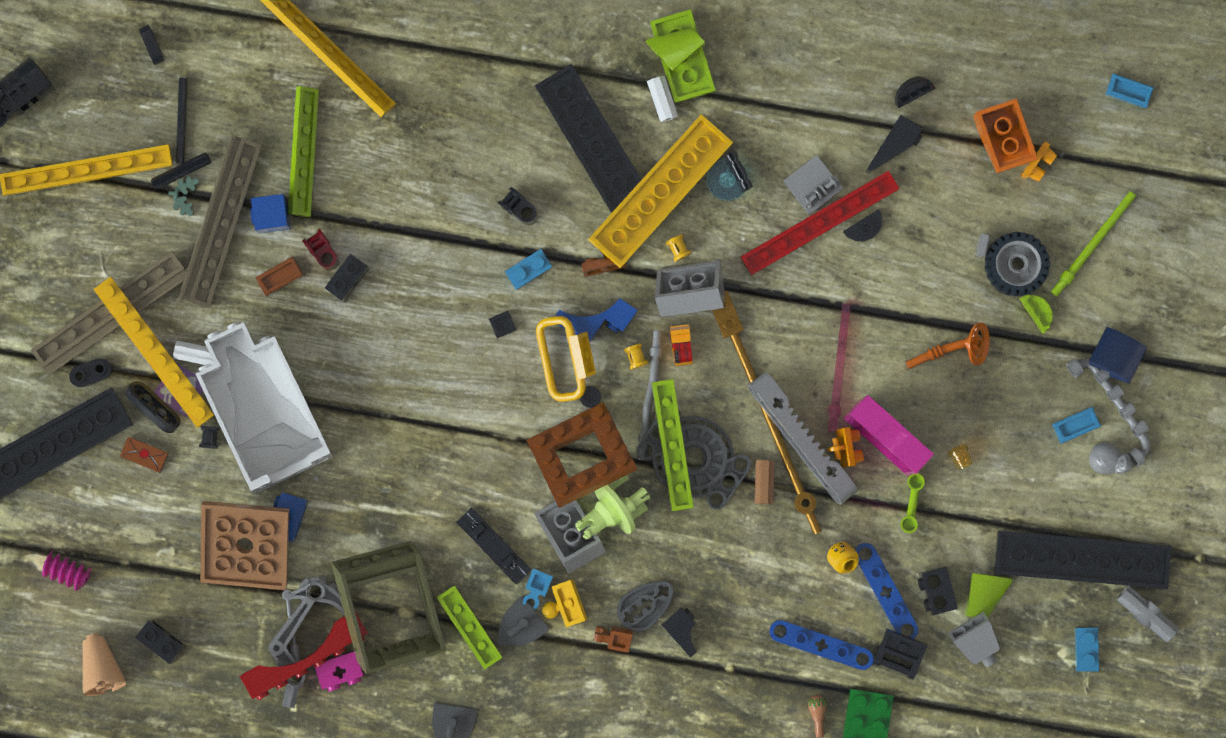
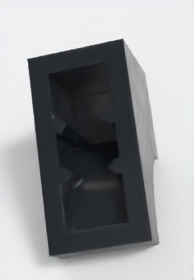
[661,607,697,658]

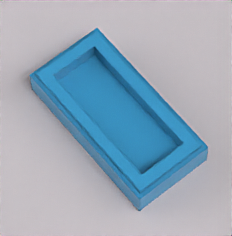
[1105,73,1154,109]
[1052,407,1101,444]

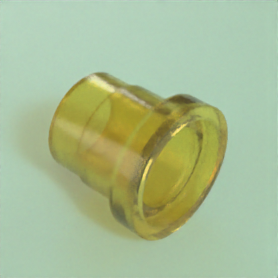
[947,444,972,470]

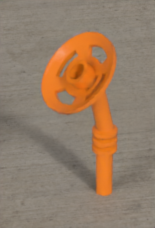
[905,322,990,369]

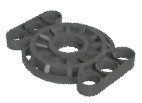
[636,409,751,509]

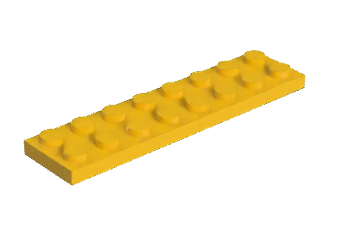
[588,114,733,268]

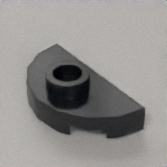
[895,76,936,108]
[842,209,882,242]

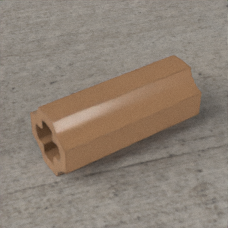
[754,460,775,504]

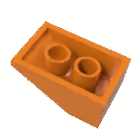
[973,98,1038,173]

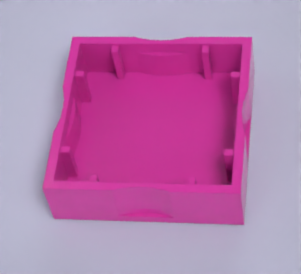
[843,395,934,476]

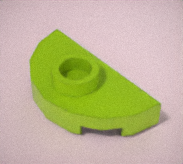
[1019,295,1053,335]

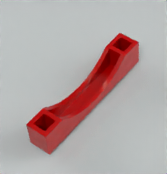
[239,611,368,701]

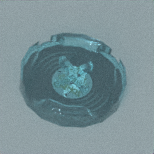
[706,159,749,201]

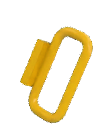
[536,316,596,402]

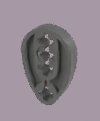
[617,581,673,631]

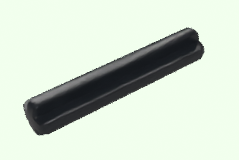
[151,152,211,190]

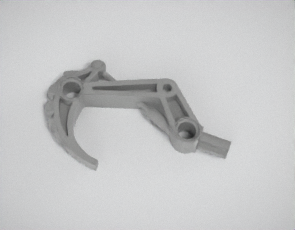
[268,575,345,708]

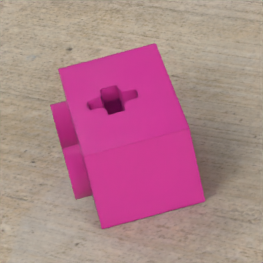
[314,652,365,692]

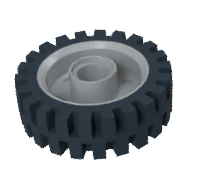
[985,232,1050,296]

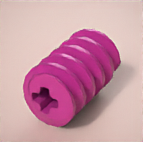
[42,551,92,591]

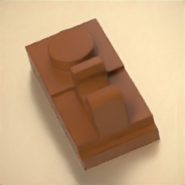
[581,254,626,278]

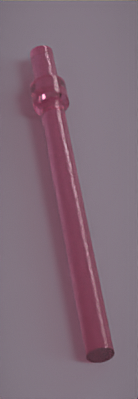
[828,303,851,432]

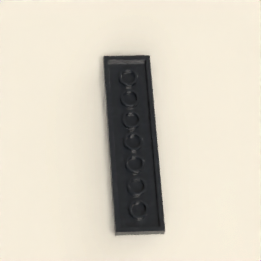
[535,64,641,213]
[0,387,133,499]
[994,531,1171,589]

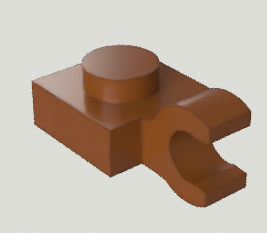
[593,626,633,653]

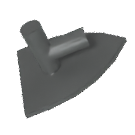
[497,596,549,646]
[432,703,477,738]

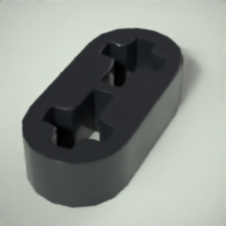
[139,24,165,65]

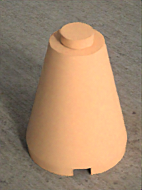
[82,633,126,696]

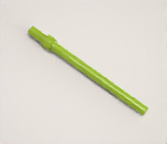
[1051,191,1136,297]

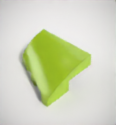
[645,28,705,71]
[965,573,1012,618]

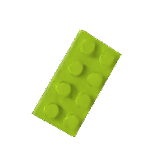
[650,9,716,104]

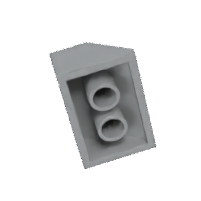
[655,260,725,317]

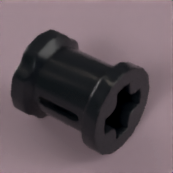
[199,426,220,449]

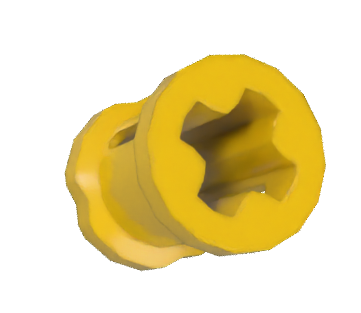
[665,234,692,262]
[624,343,649,370]

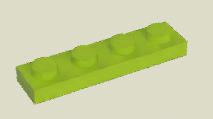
[436,585,503,670]

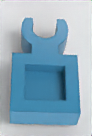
[523,568,553,609]

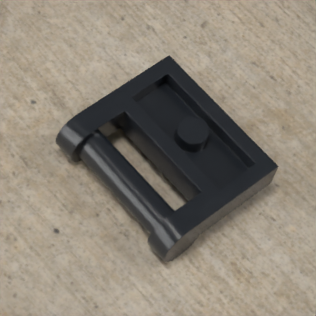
[873,628,927,680]

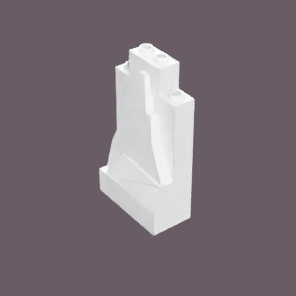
[195,322,333,494]

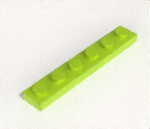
[288,86,319,217]
[651,379,694,511]

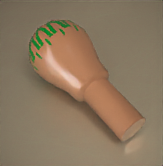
[808,695,827,737]

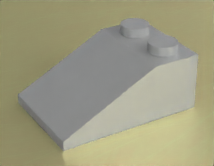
[534,500,606,574]

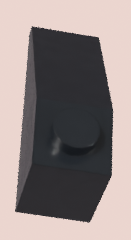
[865,115,923,174]

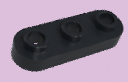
[126,381,181,433]

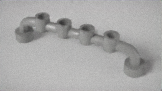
[1066,359,1150,467]

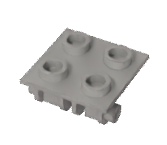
[783,155,843,215]

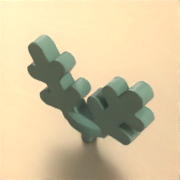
[168,176,199,216]

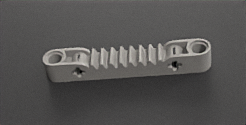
[748,372,858,505]

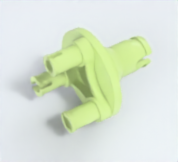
[575,475,650,540]

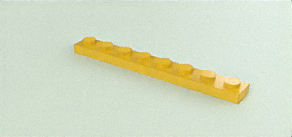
[260,0,396,117]
[0,144,173,196]
[93,276,215,428]

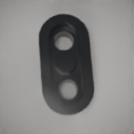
[69,358,113,388]

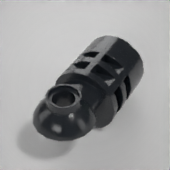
[0,57,55,128]

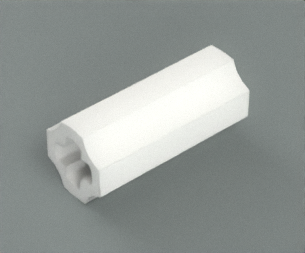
[647,76,678,123]
[173,341,215,366]

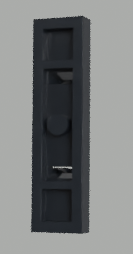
[456,507,532,584]

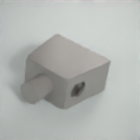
[948,611,1000,667]

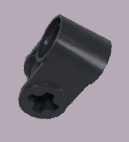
[497,187,538,225]

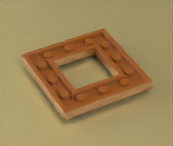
[527,402,638,508]

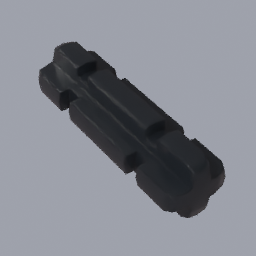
[725,151,753,192]

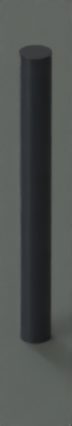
[176,77,188,164]

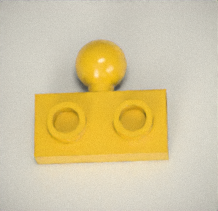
[542,579,588,627]

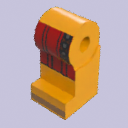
[670,324,693,367]

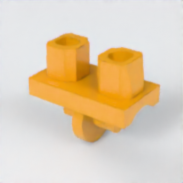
[1020,141,1057,182]
[827,427,864,468]

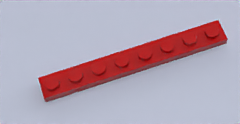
[740,171,900,276]

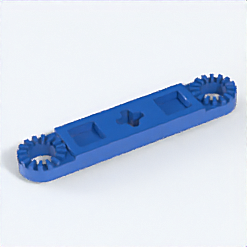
[855,543,918,638]
[769,620,874,670]

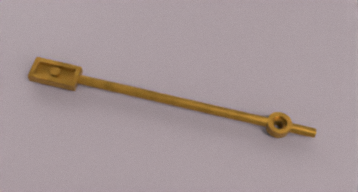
[712,291,822,535]

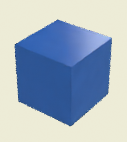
[250,194,291,234]

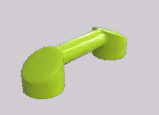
[900,473,925,533]

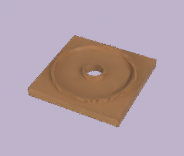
[200,501,290,590]

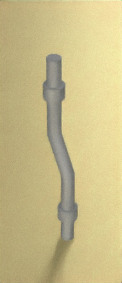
[638,330,663,460]

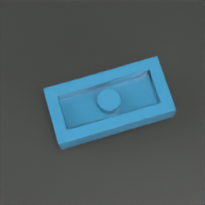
[505,249,553,290]
[1075,627,1099,672]

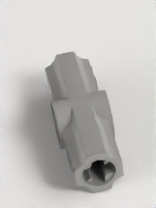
[1116,586,1179,642]

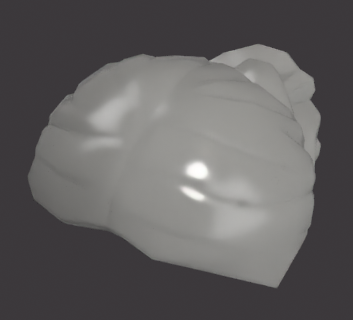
[1089,442,1133,474]

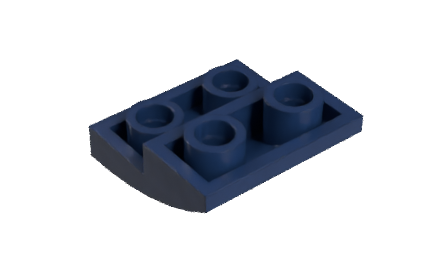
[1089,327,1147,384]

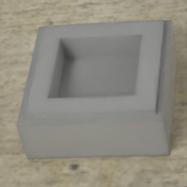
[975,234,990,258]

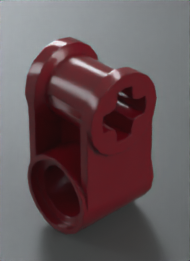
[302,228,339,271]

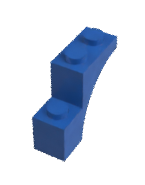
[555,298,637,342]

